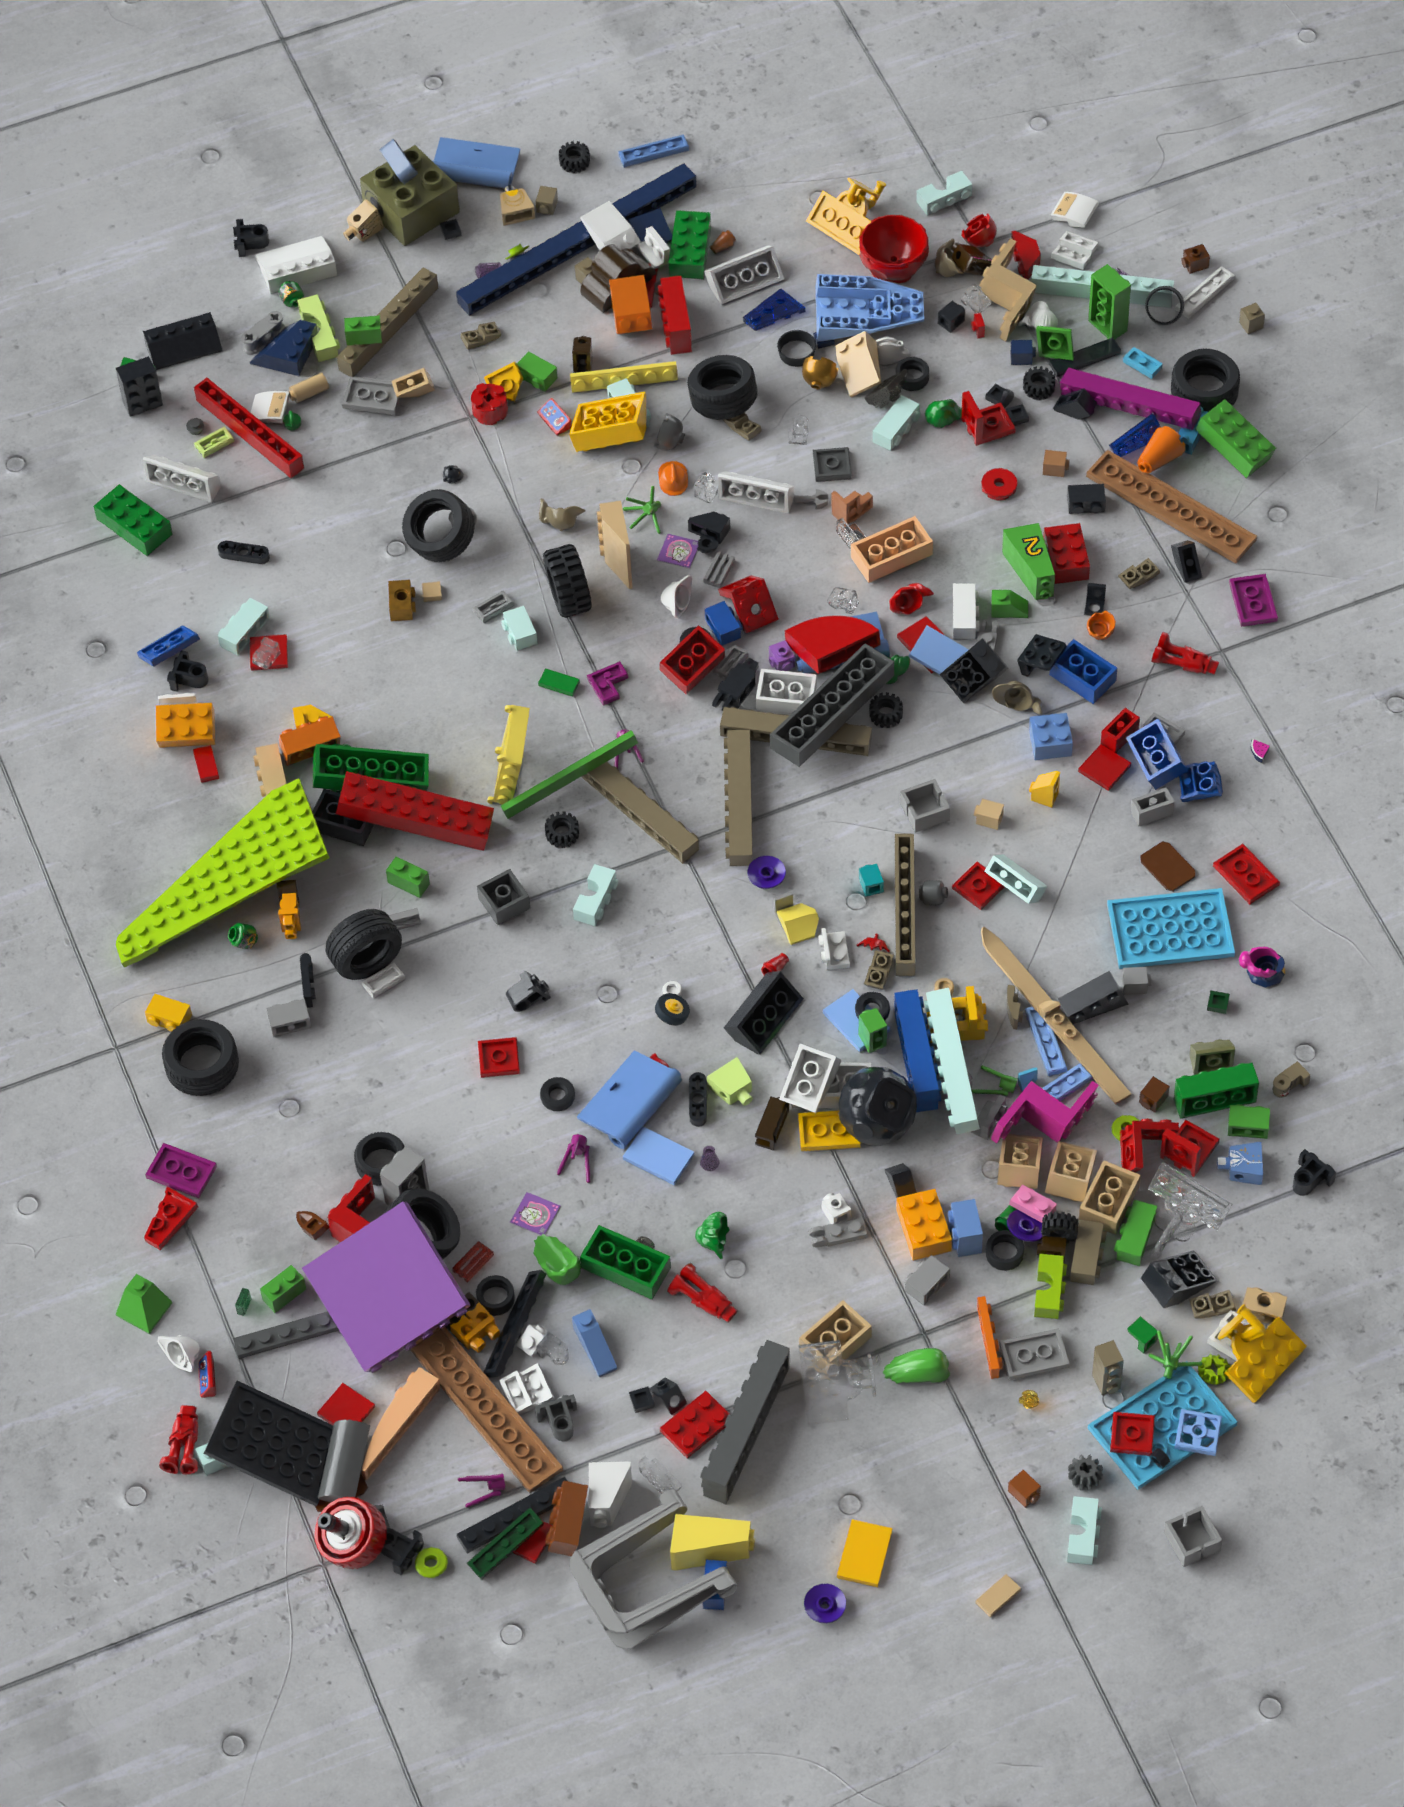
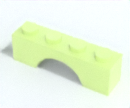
[297,294,340,362]

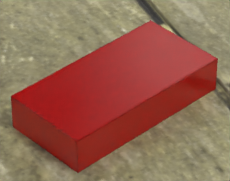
[193,745,219,783]

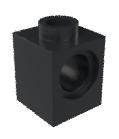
[938,300,965,333]

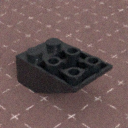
[939,638,1008,703]
[1141,1250,1217,1308]

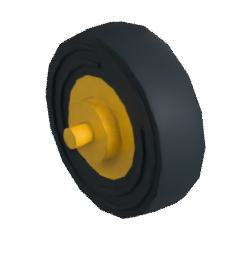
[655,993,690,1026]

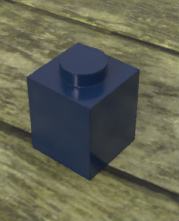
[1010,340,1036,365]

